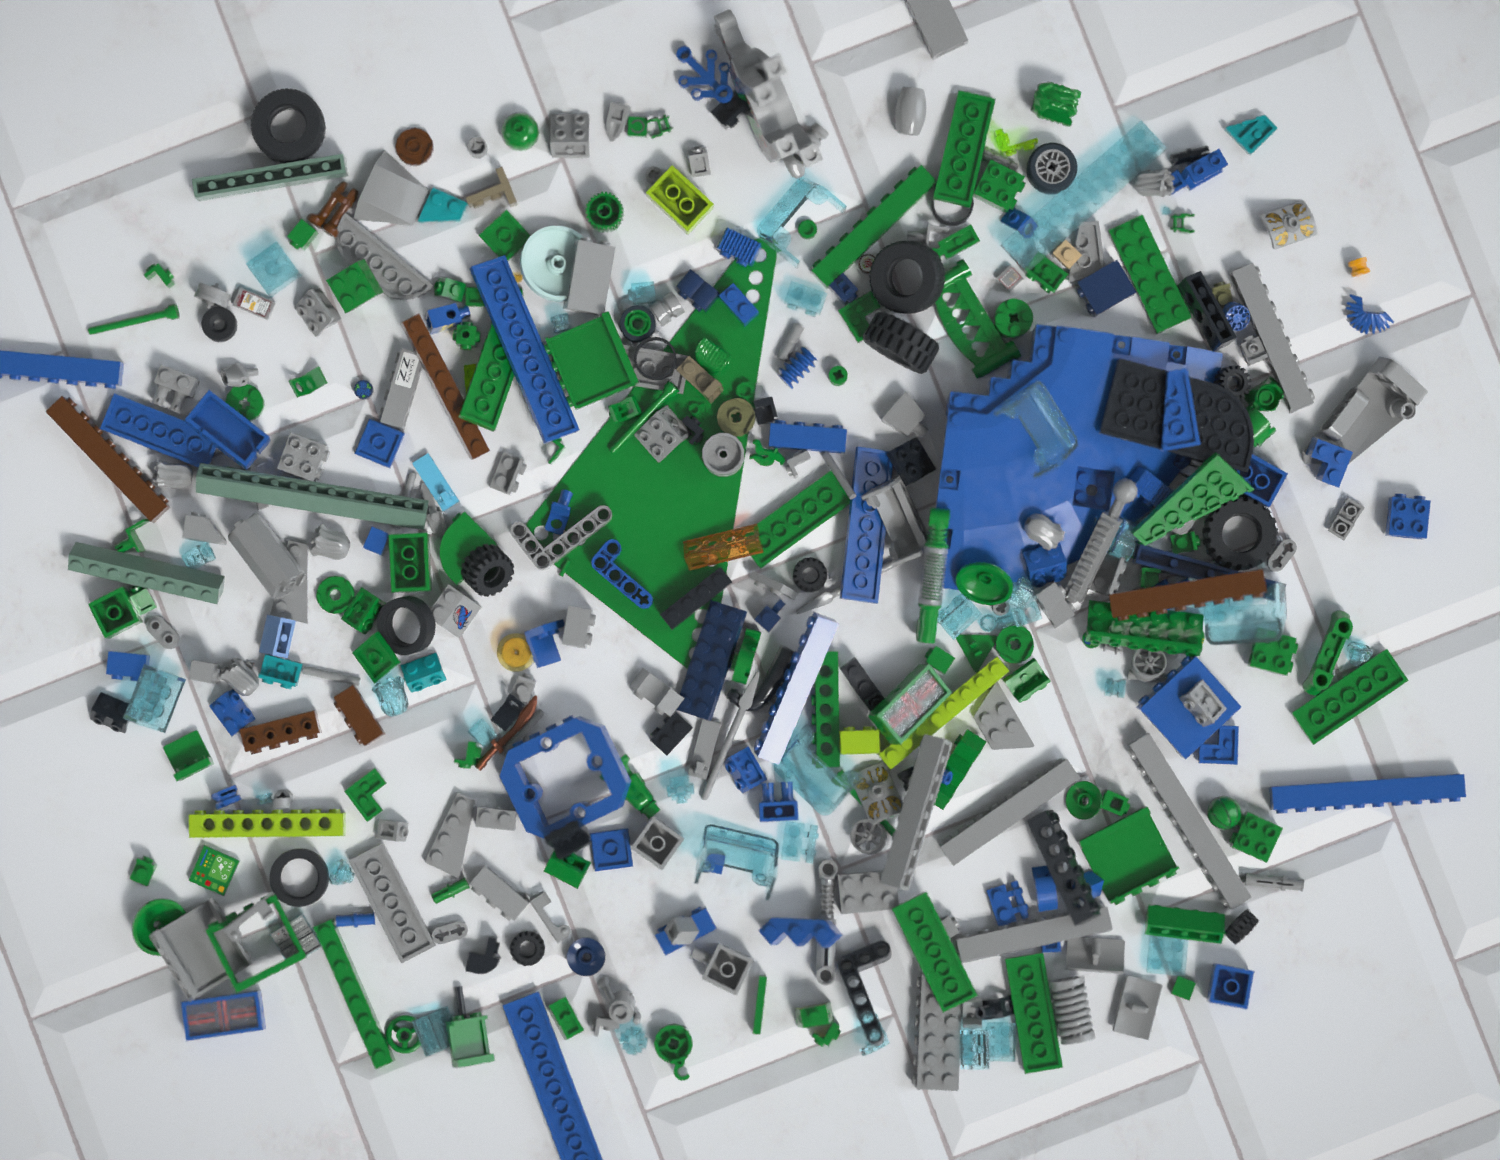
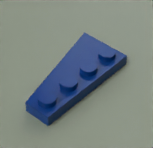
[1161,368,1200,451]

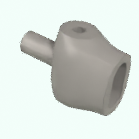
[221,363,259,387]

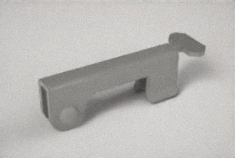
[222,892,274,942]
[523,892,571,943]

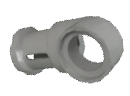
[272,789,294,808]

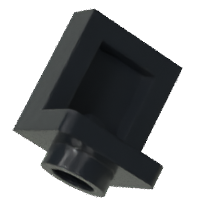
[682,415,705,446]

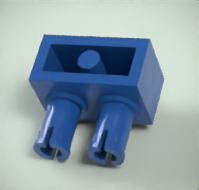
[759,781,799,822]

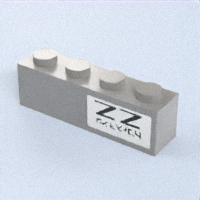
[378,349,422,430]

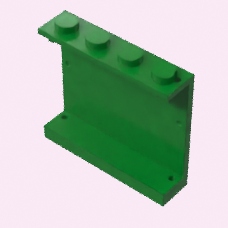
[1077,806,1180,905]

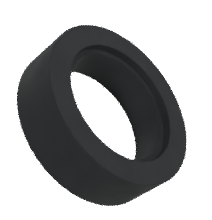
[377,596,436,656]
[269,849,329,907]

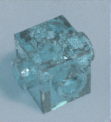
[667,775,695,804]
[619,1026,648,1055]

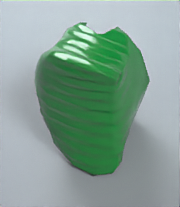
[695,338,731,373]
[1244,376,1284,411]

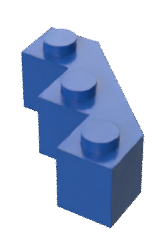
[758,918,843,948]

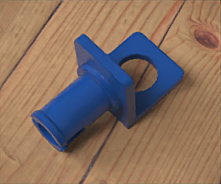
[545,489,573,536]

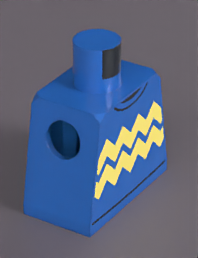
[425,303,471,335]

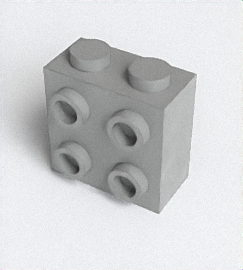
[277,432,330,482]

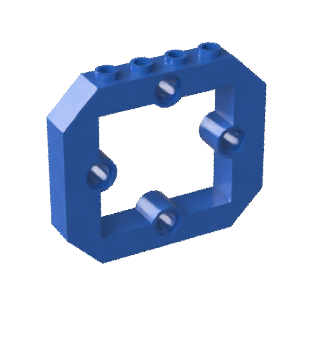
[500,715,631,838]

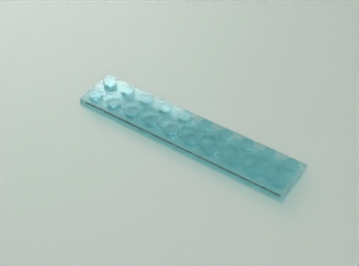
[1001,121,1167,274]

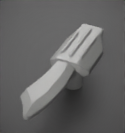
[419,483,447,538]

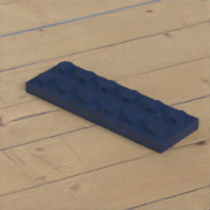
[676,600,747,721]

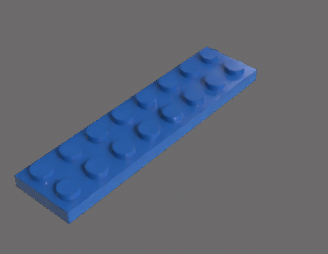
[840,446,893,604]

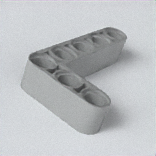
[510,505,613,570]

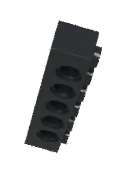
[1027,810,1101,926]

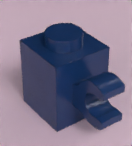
[828,273,858,304]
[754,599,786,633]

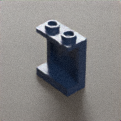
[1075,260,1136,317]

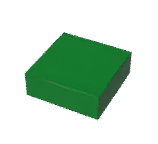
[1171,975,1196,1001]

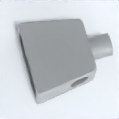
[881,392,929,438]

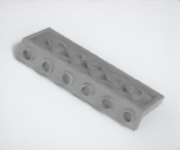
[912,972,962,1091]

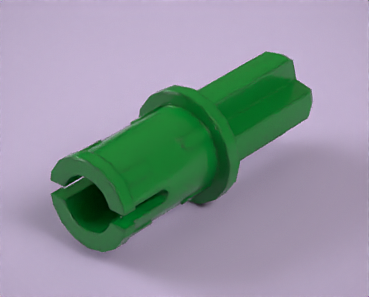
[431,877,470,904]

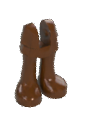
[306,181,359,239]

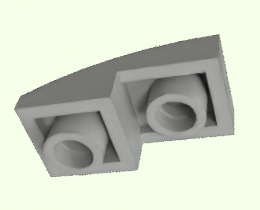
[1328,497,1365,541]

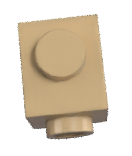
[1051,240,1082,270]

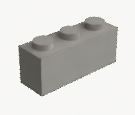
[470,865,530,921]

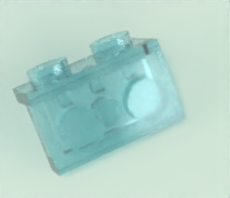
[784,281,828,317]
[985,1022,1016,1062]

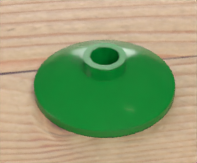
[1066,781,1102,820]

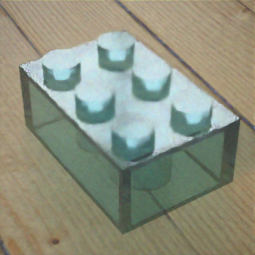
[123,664,186,733]

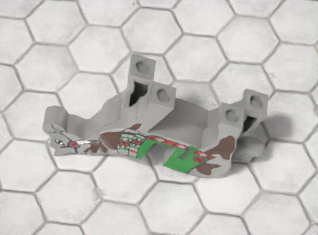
[714,9,824,179]

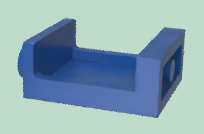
[1181,148,1228,191]

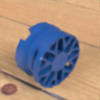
[1222,301,1250,331]
[211,785,242,810]

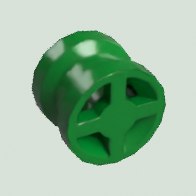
[829,366,848,386]

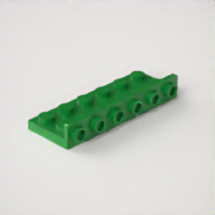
[1085,600,1204,657]

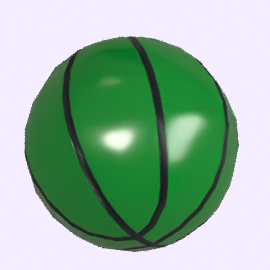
[1207,796,1241,830]

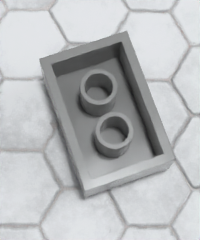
[838,871,899,914]

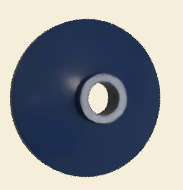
[567,938,605,976]

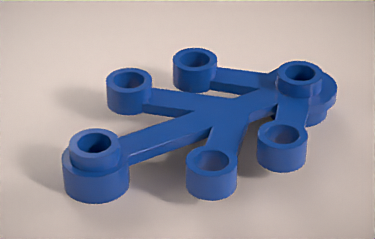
[676,46,733,103]

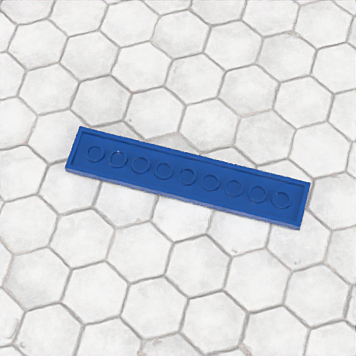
[469,255,580,444]
[502,991,603,1160]

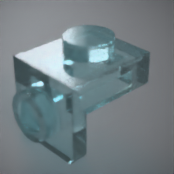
[181,543,216,570]

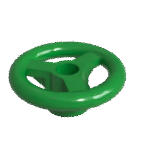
[386,1015,421,1054]

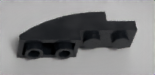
[839,657,885,712]

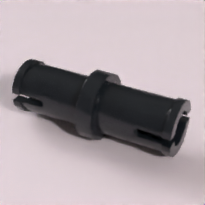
[1170,146,1210,166]

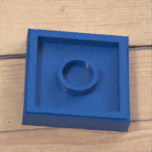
[354,419,405,468]
[590,828,633,871]

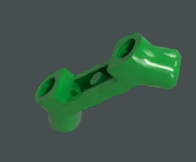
[1302,610,1353,696]

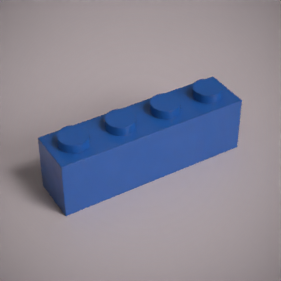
[769,420,847,454]

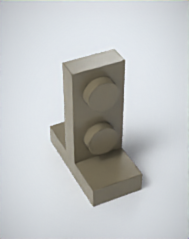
[466,167,518,208]
[676,356,724,404]

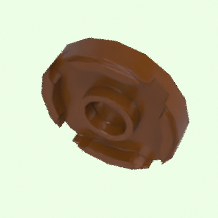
[395,128,434,166]

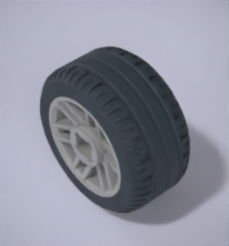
[1026,142,1078,195]

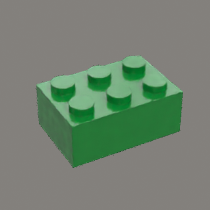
[389,533,432,593]

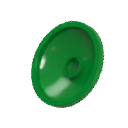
[956,562,1013,605]
[132,898,186,956]

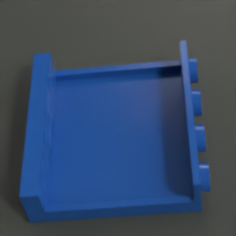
[1136,656,1241,759]

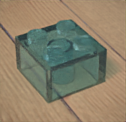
[246,241,302,297]

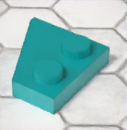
[1225,115,1278,155]
[418,188,468,223]

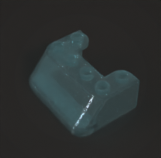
[1204,583,1287,645]

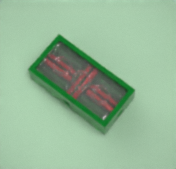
[868,664,952,745]

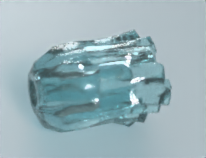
[371,676,409,717]

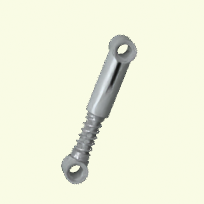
[816,859,838,986]

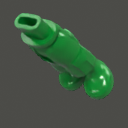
[599,754,660,819]

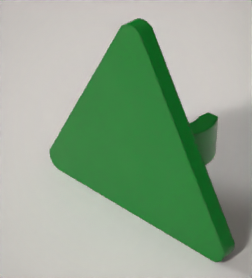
[956,634,997,672]

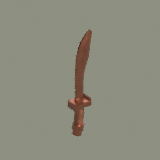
[475,695,537,771]

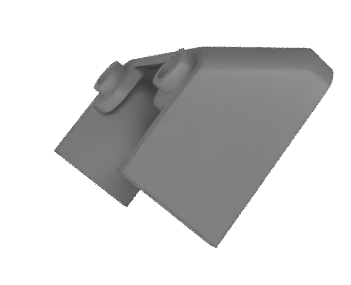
[861,476,929,567]

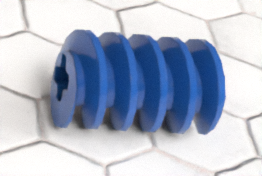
[777,347,818,389]

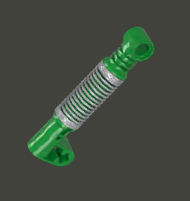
[916,507,950,643]

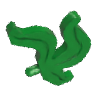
[749,439,785,466]

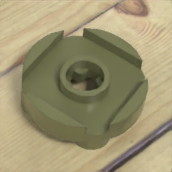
[717,398,755,437]

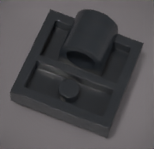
[886,437,936,486]

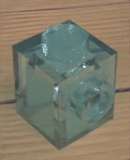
[628,281,656,305]

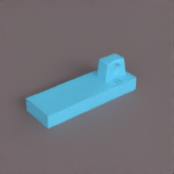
[412,453,460,512]

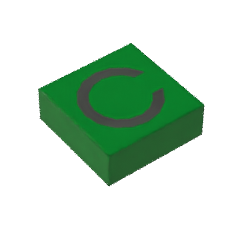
[628,117,648,138]

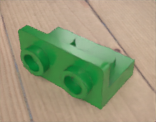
[341,587,386,635]

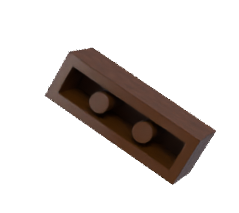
[334,685,386,746]

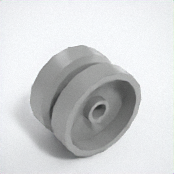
[702,433,744,477]

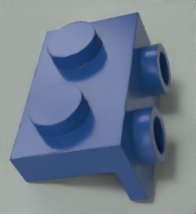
[209,689,255,737]

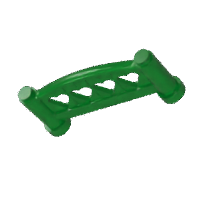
[935,259,1022,379]

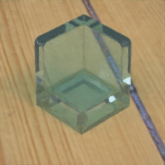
[468,718,498,748]

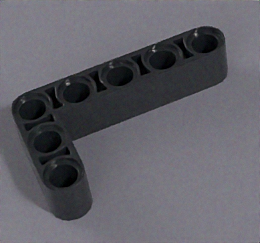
[837,941,892,1047]

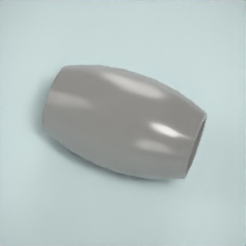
[895,87,926,135]

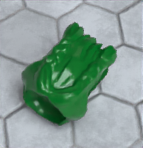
[1031,81,1081,127]

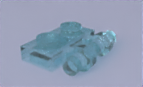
[781,821,819,864]

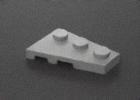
[1068,221,1105,283]

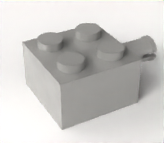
[690,943,753,996]

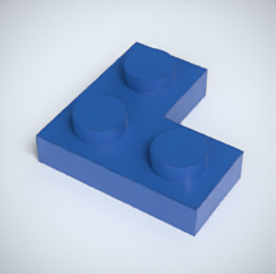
[1198,726,1239,765]

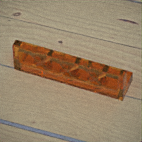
[683,524,763,570]

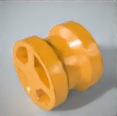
[1348,257,1371,277]

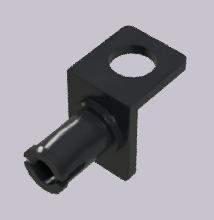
[975,995,1014,1020]

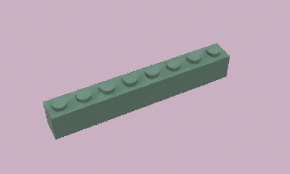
[192,154,349,201]
[68,542,225,604]

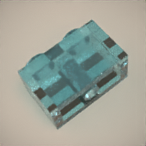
[960,1030,990,1070]

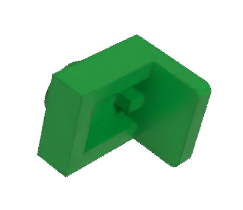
[144,263,175,288]
[434,277,466,302]
[608,396,642,424]
[812,1021,841,1047]

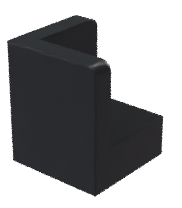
[752,396,778,425]

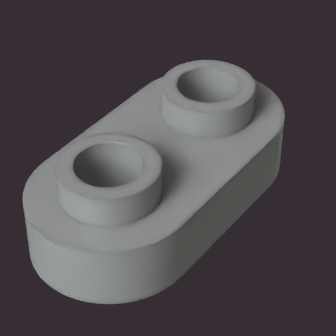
[146,616,180,649]

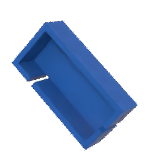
[185,390,271,471]

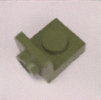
[1211,281,1233,310]

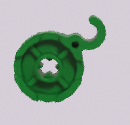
[731,628,761,685]
[654,1024,693,1081]

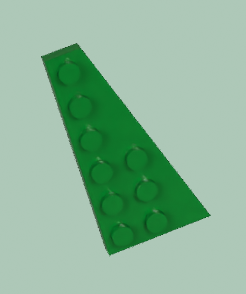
[1131,452,1254,546]

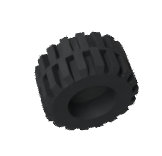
[461,544,514,597]

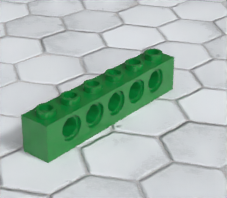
[812,651,840,767]

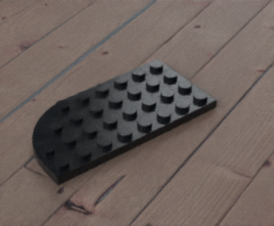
[1099,358,1254,472]

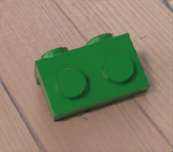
[1024,251,1068,293]
[1003,658,1051,703]
[454,741,482,769]

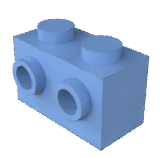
[259,615,296,658]

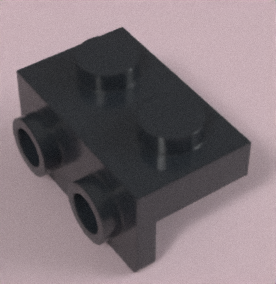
[710,89,751,130]
[90,692,136,733]
[544,820,592,860]

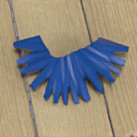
[1346,294,1394,334]

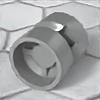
[649,291,685,327]

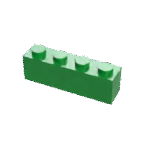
[1145,905,1225,944]

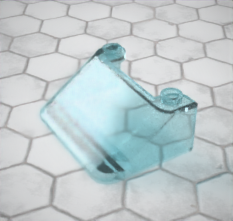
[774,724,865,816]

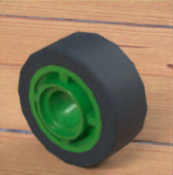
[620,305,656,343]

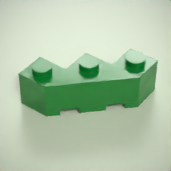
[934,729,987,810]

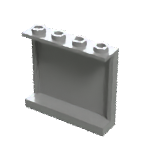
[149,898,252,1002]

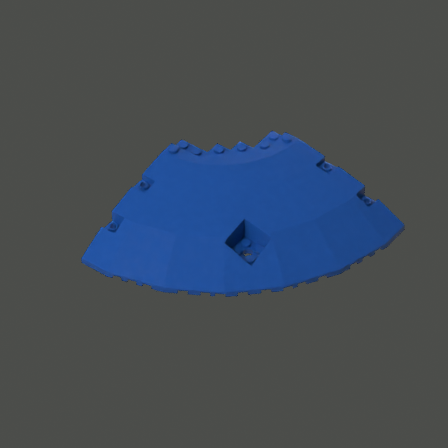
[936,324,1223,590]

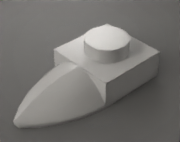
[606,101,631,141]

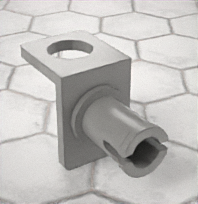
[906,225,950,246]

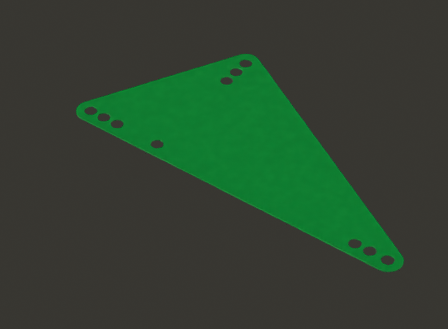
[526,238,777,669]

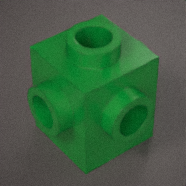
[453,322,481,350]

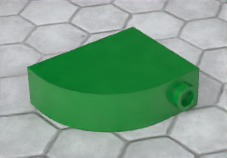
[440,512,498,585]

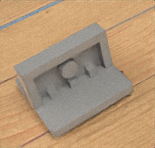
[294,288,342,337]

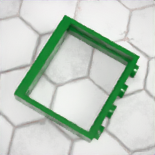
[205,895,307,993]

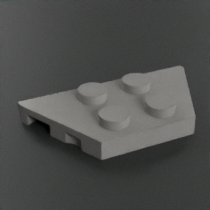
[973,682,1035,750]

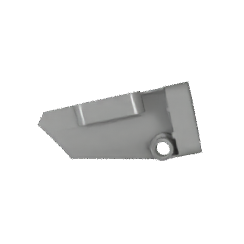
[1302,357,1428,464]

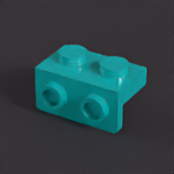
[401,652,447,693]
[258,654,303,689]

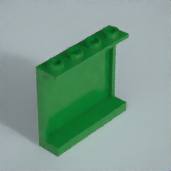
[543,311,640,410]

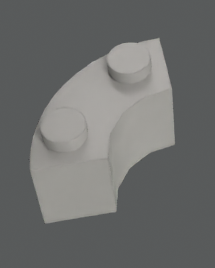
[629,668,684,717]

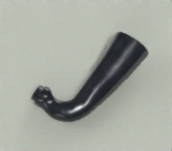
[726,645,795,712]

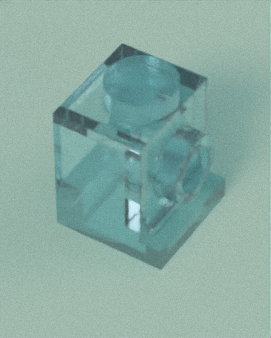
[1006,577,1034,610]

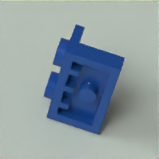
[724,746,767,794]

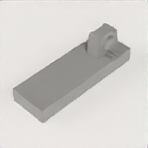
[688,719,721,780]

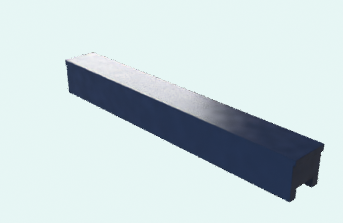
[1132,544,1287,603]

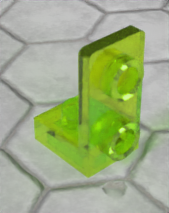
[994,128,1038,157]

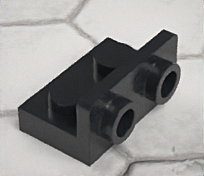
[650,712,693,756]

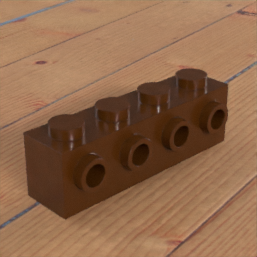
[240,710,322,755]

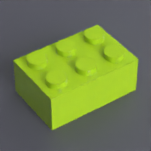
[646,165,714,235]

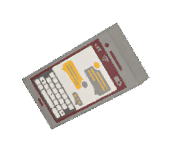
[233,288,276,320]

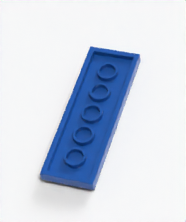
[100,393,217,468]

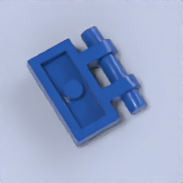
[986,880,1029,927]

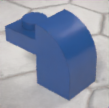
[1032,865,1058,912]

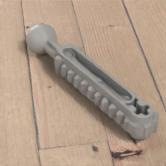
[1065,479,1138,604]

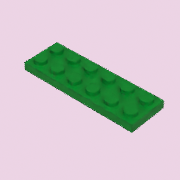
[933,90,996,208]
[1108,214,1192,334]
[458,322,514,432]
[738,471,850,569]
[1291,649,1409,745]
[892,891,978,1013]
[1005,953,1063,1074]

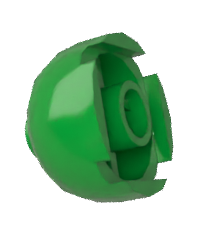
[501,112,540,152]

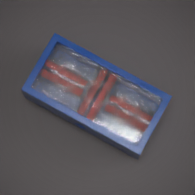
[181,990,266,1041]

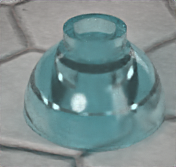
[1347,642,1373,666]
[329,859,355,885]

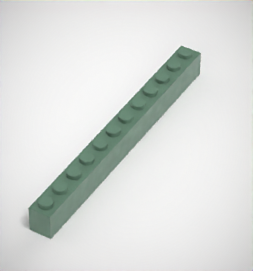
[196,463,429,530]

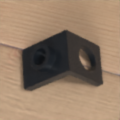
[491,693,525,731]

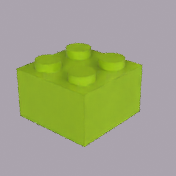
[840,726,880,755]

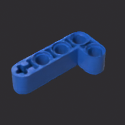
[591,539,653,609]

